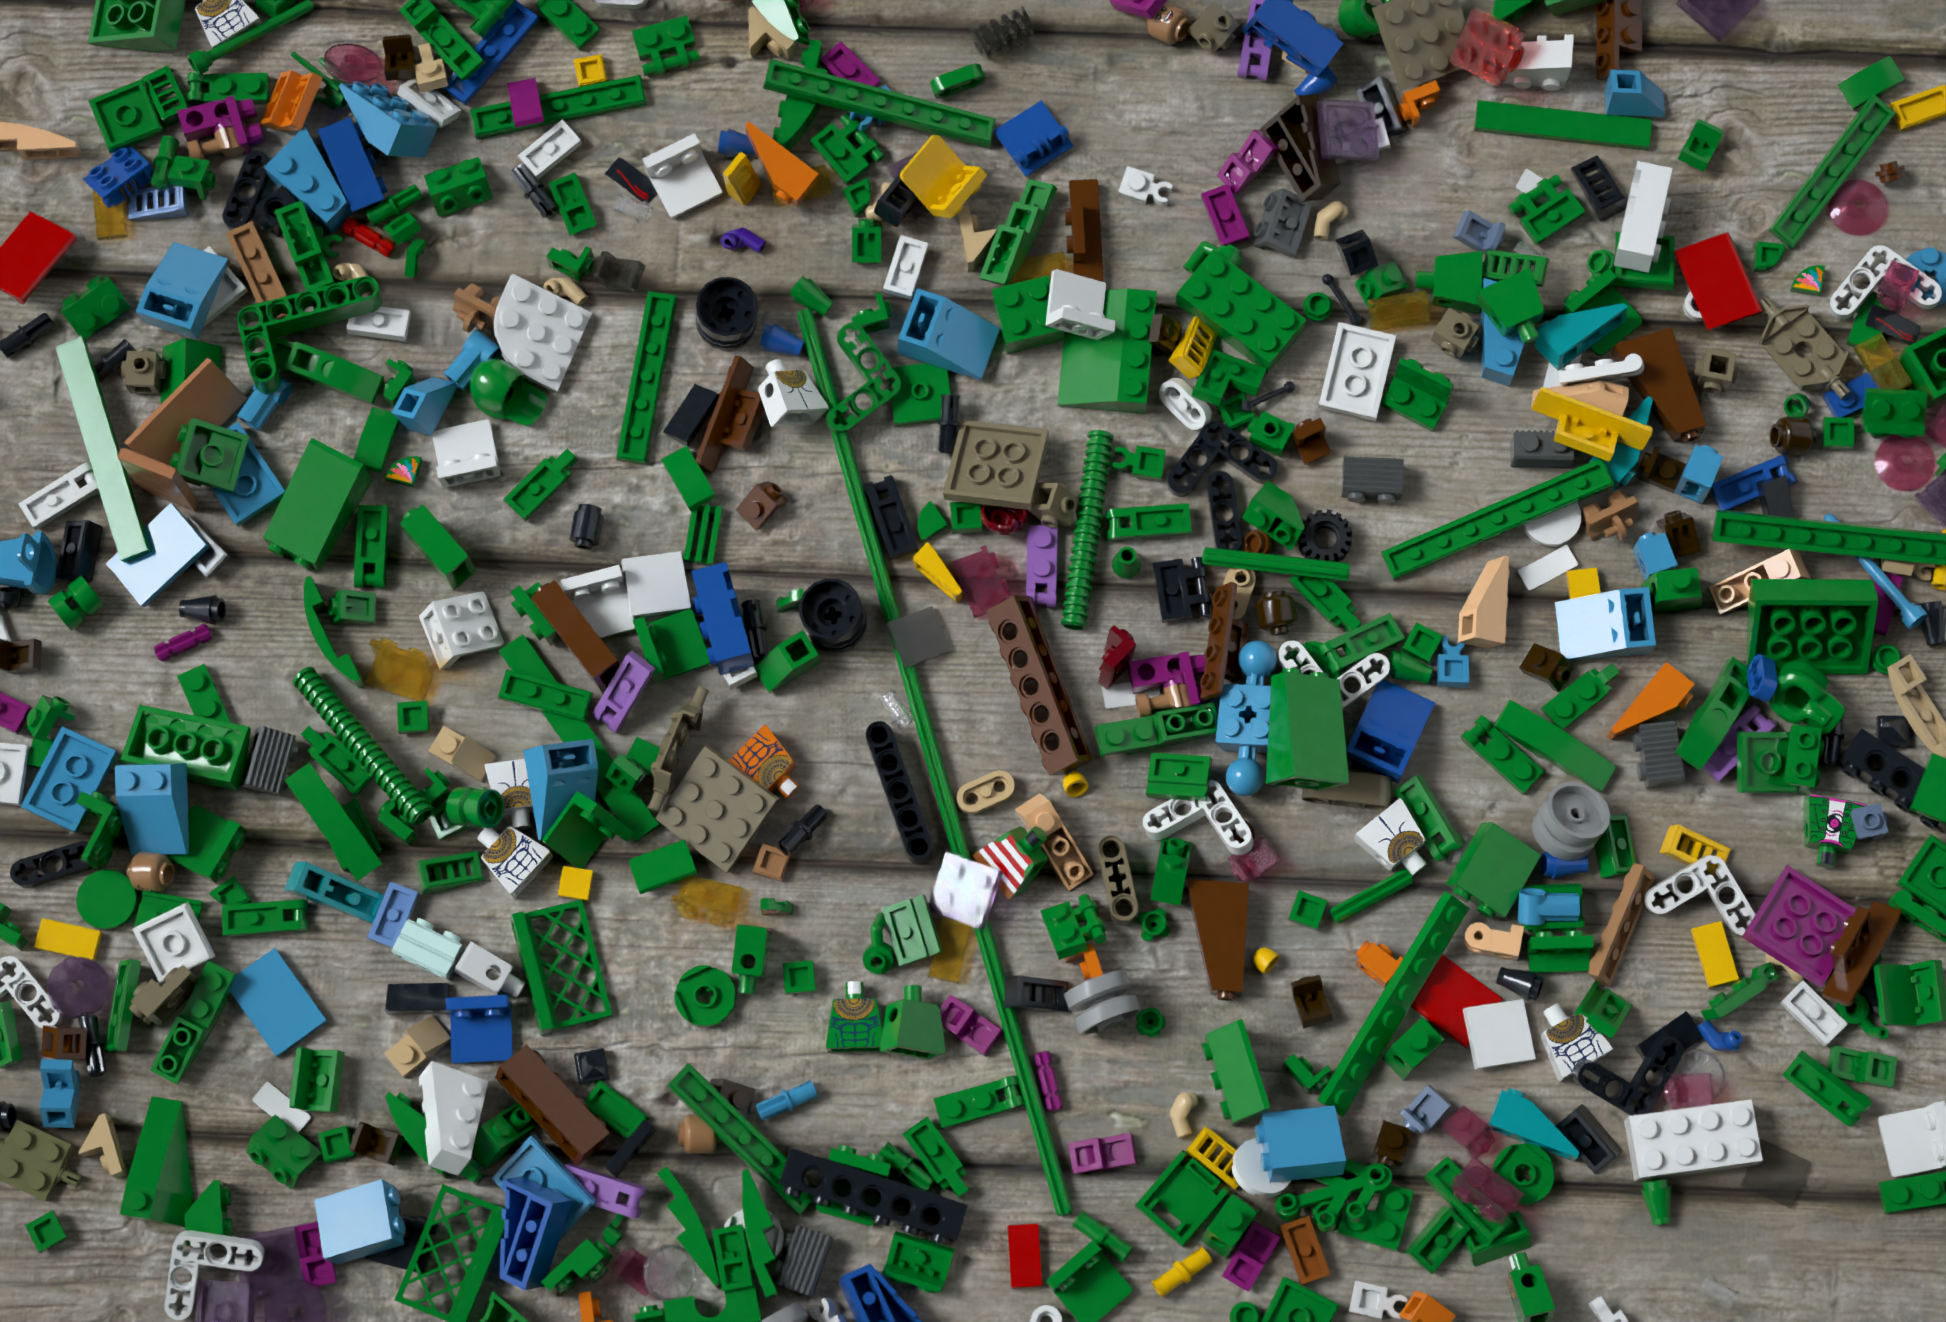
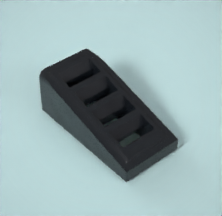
[1571,155,1626,221]
[874,162,918,227]
[1004,975,1068,1012]

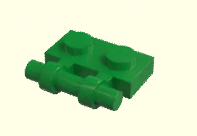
[632,15,700,76]
[810,113,885,186]
[1508,174,1585,246]
[1040,894,1107,960]

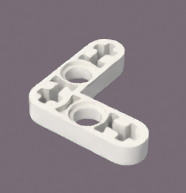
[1829,245,1942,320]
[1277,641,1390,710]
[1143,780,1254,855]
[1644,855,1755,935]
[0,956,63,1029]
[165,1230,265,1320]

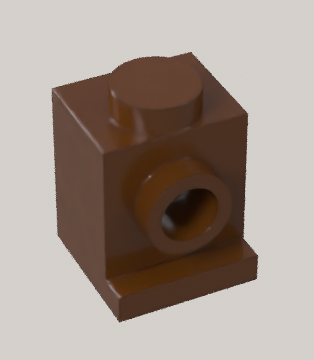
[42,1025,87,1059]

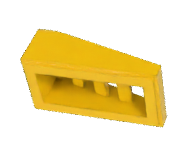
[723,152,761,205]
[1169,316,1218,379]
[913,542,962,603]
[1660,824,1731,877]
[1186,1126,1239,1190]

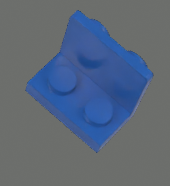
[446,995,513,1064]

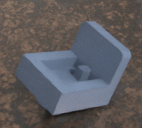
[1453,210,1506,253]
[1850,803,1889,842]
[1400,1085,1453,1134]

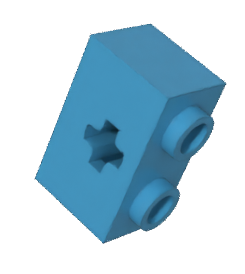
[1674,445,1724,504]

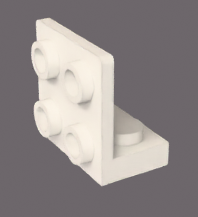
[642,133,722,219]
[1045,269,1116,340]
[432,419,501,488]
[561,565,635,639]
[419,591,504,670]
[1877,1101,1946,1178]

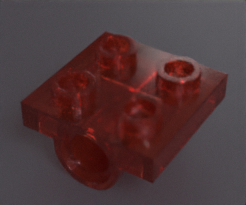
[1449,8,1526,86]

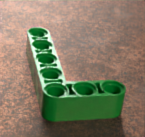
[237,276,383,394]

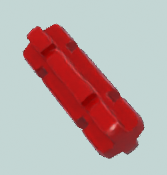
[341,217,396,257]

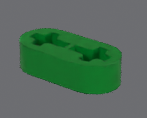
[930,64,986,99]

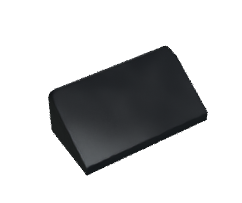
[1356,76,1409,138]
[663,384,719,447]
[1756,474,1795,518]
[55,520,102,582]
[385,983,449,1015]
[1635,1011,1703,1073]
[1555,1104,1622,1174]

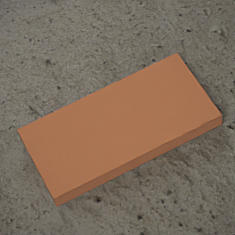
[124,358,247,465]
[117,448,200,512]

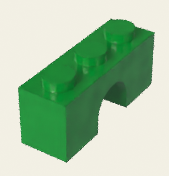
[663,1284,762,1322]

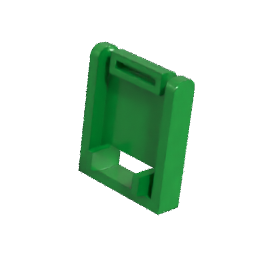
[1135,1150,1230,1247]

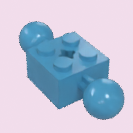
[1215,640,1277,796]

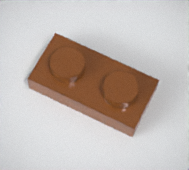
[1279,1216,1331,1285]

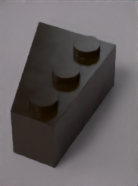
[1260,94,1341,202]

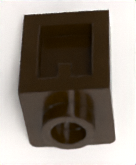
[1639,446,1686,493]
[1656,510,1701,559]
[1372,1120,1412,1169]

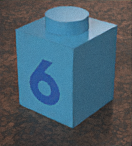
[1633,532,1678,580]

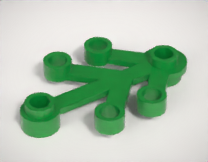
[1275,1154,1392,1232]

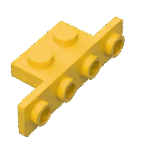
[1531,387,1653,462]

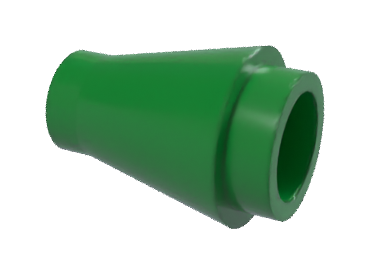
[789,276,834,316]
[1112,547,1141,579]
[1388,650,1432,684]
[1641,1178,1672,1225]

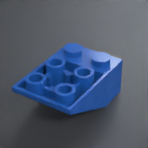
[1346,680,1435,783]

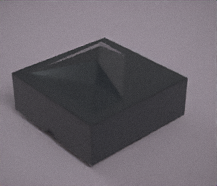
[1876,715,1909,748]
[574,1048,610,1085]

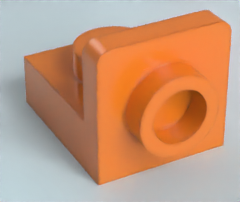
[1399,80,1440,128]
[1064,943,1103,980]
[578,1291,614,1322]

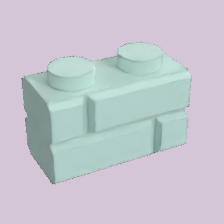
[391,918,466,981]

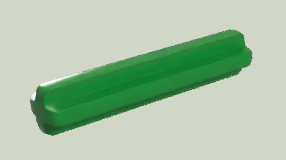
[1330,868,1414,924]

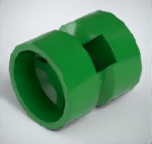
[47,575,105,631]
[446,787,504,828]

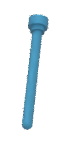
[1823,514,1928,630]

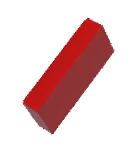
[1007,1224,1042,1289]

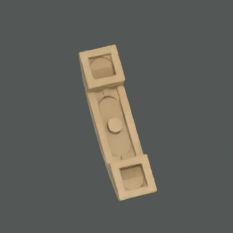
[1887,654,1946,758]

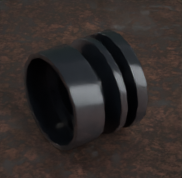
[695,276,758,350]
[799,579,867,652]

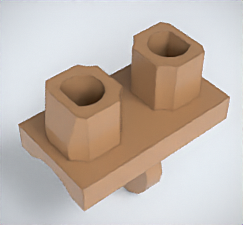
[453,283,500,333]
[1583,490,1639,541]

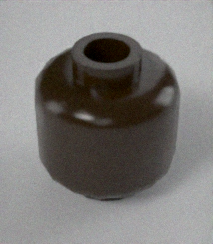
[1769,417,1817,456]
[1256,590,1297,636]

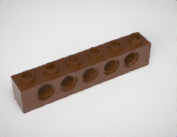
[986,595,1093,776]

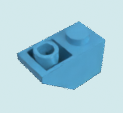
[1604,69,1665,117]
[392,377,458,436]

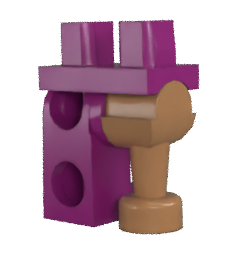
[177,95,265,160]
[1127,651,1214,718]

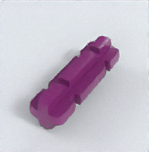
[154,624,212,661]
[1034,1051,1063,1112]

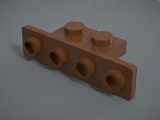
[1595,0,1642,81]
[1065,179,1104,282]
[695,355,764,473]
[1200,582,1248,700]
[1822,902,1902,1006]

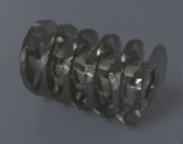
[969,6,1034,60]

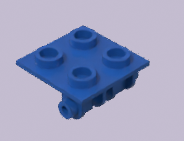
[993,100,1074,177]
[83,146,153,209]

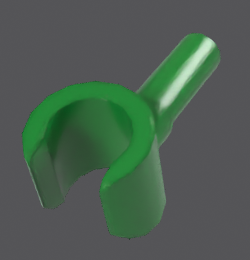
[603,1213,625,1248]

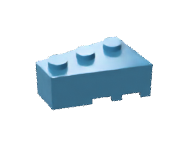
[264,126,353,234]

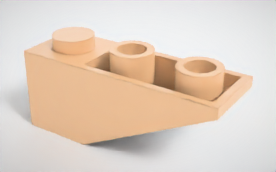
[1531,379,1629,416]
[1709,549,1811,614]
[1458,556,1510,649]
[1015,793,1094,891]

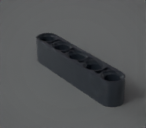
[865,721,933,865]

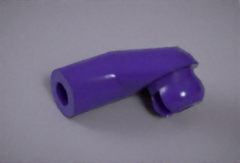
[721,228,766,253]

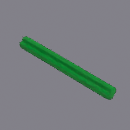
[1202,547,1351,581]

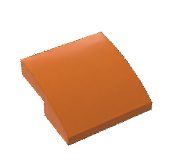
[259,70,323,131]

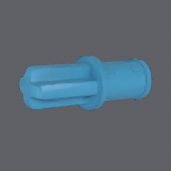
[756,1080,818,1120]

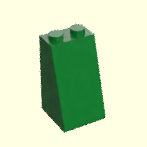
[263,438,372,572]
[1266,668,1349,791]

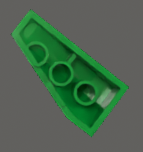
[120,1096,194,1228]

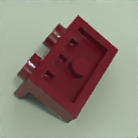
[1098,625,1136,690]

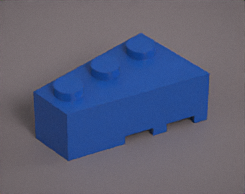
[1241,0,1343,77]
[317,117,388,213]
[691,562,755,675]
[500,1176,572,1290]
[838,1264,922,1322]

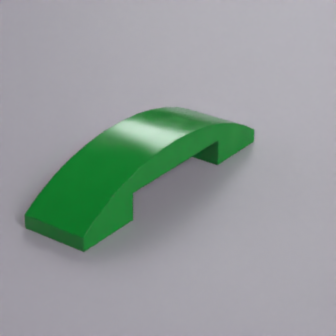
[399,0,485,82]
[304,575,365,688]

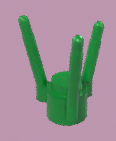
[291,52,350,110]

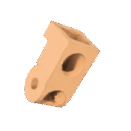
[1464,923,1524,961]

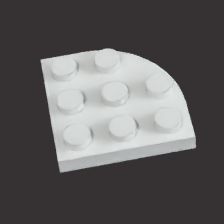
[494,274,592,393]

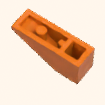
[745,121,819,207]
[1607,662,1695,740]

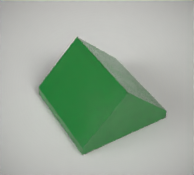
[160,338,222,404]

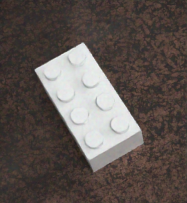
[1624,1099,1763,1182]

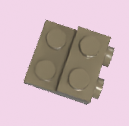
[129,964,199,1027]

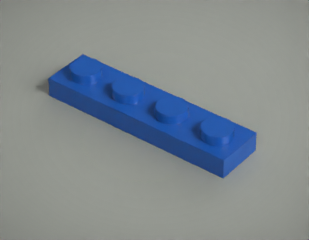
[443,0,539,106]

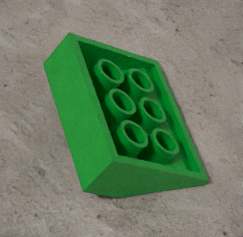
[88,0,186,52]
[1058,288,1157,414]
[1746,579,1878,674]

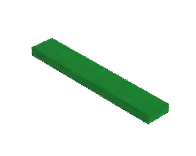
[470,75,647,140]
[1768,94,1896,249]
[1474,100,1652,150]
[616,291,678,465]
[666,1063,816,1215]

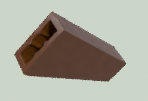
[1612,327,1706,443]
[531,580,620,694]
[1187,879,1249,1001]

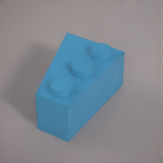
[1481,278,1524,387]

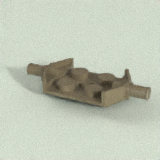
[1759,296,1851,400]
[648,686,709,813]

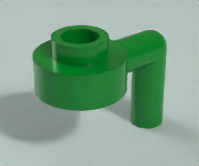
[1183,241,1244,273]
[863,912,895,974]
[1835,994,1889,1039]

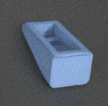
[128,185,188,221]

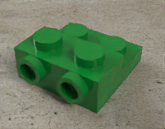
[169,418,249,493]
[541,1239,613,1297]

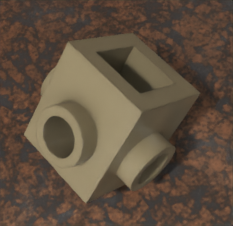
[1187,1,1239,54]
[1431,308,1480,359]
[121,347,166,394]
[1693,348,1739,394]
[1028,483,1079,528]

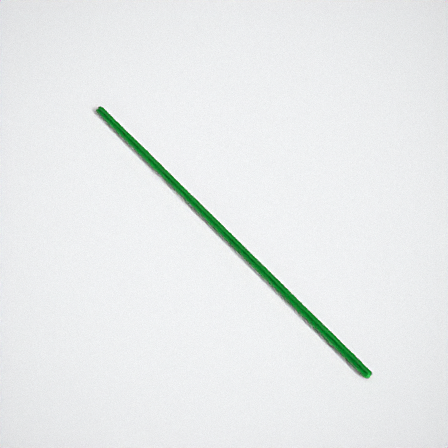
[797,308,1073,1216]

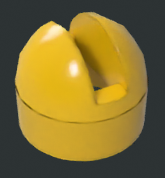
[1062,771,1089,797]
[1253,947,1279,975]

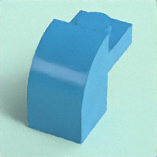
[39,1059,80,1128]

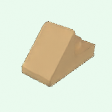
[748,6,796,61]
[958,205,997,272]
[428,726,496,782]
[384,1015,451,1078]
[79,1113,129,1179]

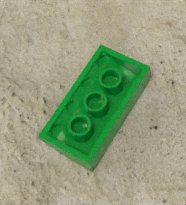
[120,705,251,791]

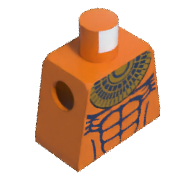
[729,724,799,799]

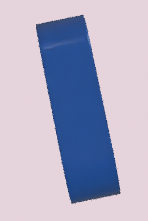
[1747,654,1778,702]

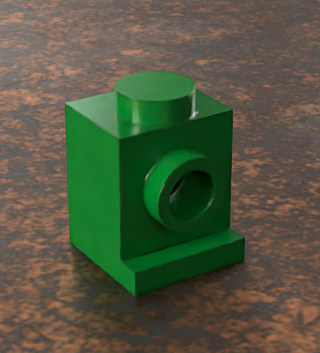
[1247,411,1295,458]

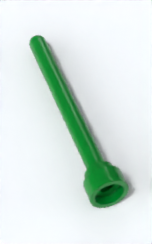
[187,0,314,76]

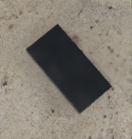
[605,1120,656,1178]

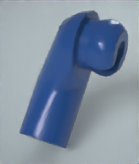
[1697,1020,1743,1052]

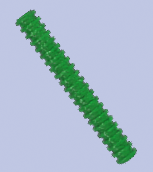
[1061,430,1114,630]
[292,667,433,826]

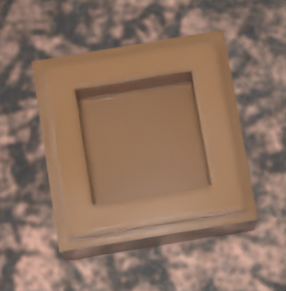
[753,843,791,882]

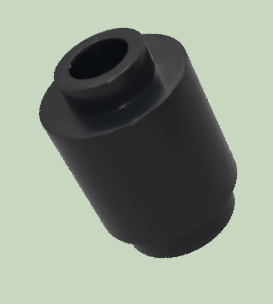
[569,504,603,550]

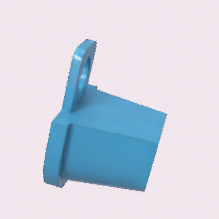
[0,531,57,594]

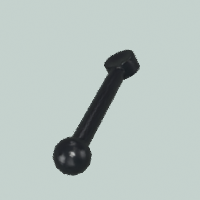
[1322,274,1362,326]
[1240,381,1295,413]

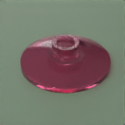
[324,43,382,83]
[1828,179,1887,236]
[1874,434,1935,491]

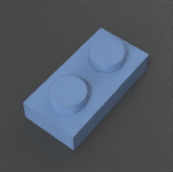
[367,882,420,948]

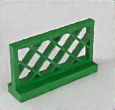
[510,900,612,1036]
[394,1184,505,1322]

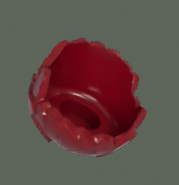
[980,505,1029,535]

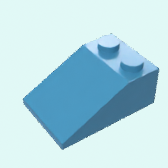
[115,763,189,855]

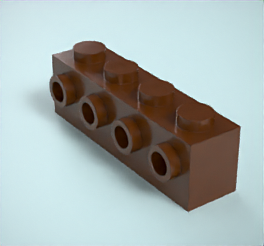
[495,1045,610,1166]

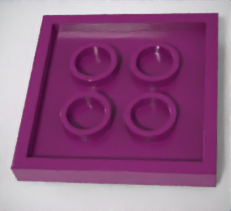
[1742,865,1856,988]

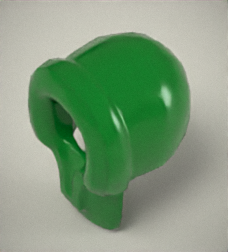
[1337,0,1392,39]
[470,359,547,426]
[1768,660,1845,734]

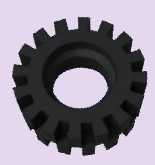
[1297,509,1353,562]

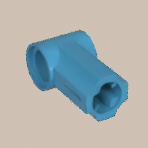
[444,330,501,391]
[237,373,293,431]
[1518,888,1580,925]

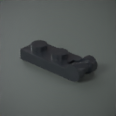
[864,475,919,561]

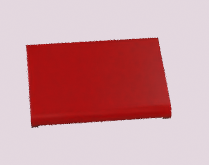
[0,211,78,305]
[1674,232,1763,331]
[1410,954,1502,1048]

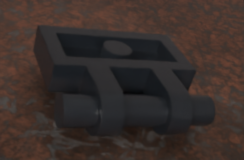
[1153,557,1213,623]
[364,1210,439,1274]

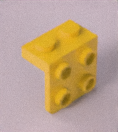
[900,135,987,218]

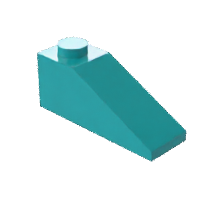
[1534,303,1628,371]
[1590,396,1653,491]
[284,862,384,924]
[1487,1088,1579,1162]

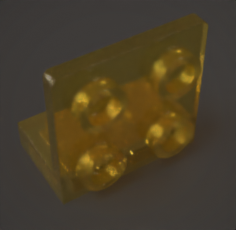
[365,637,436,701]
[671,876,743,927]

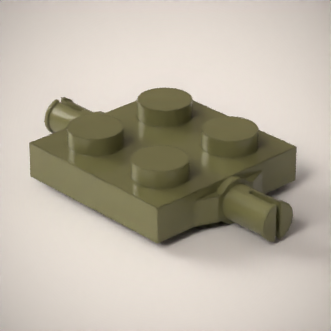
[0,1120,83,1201]

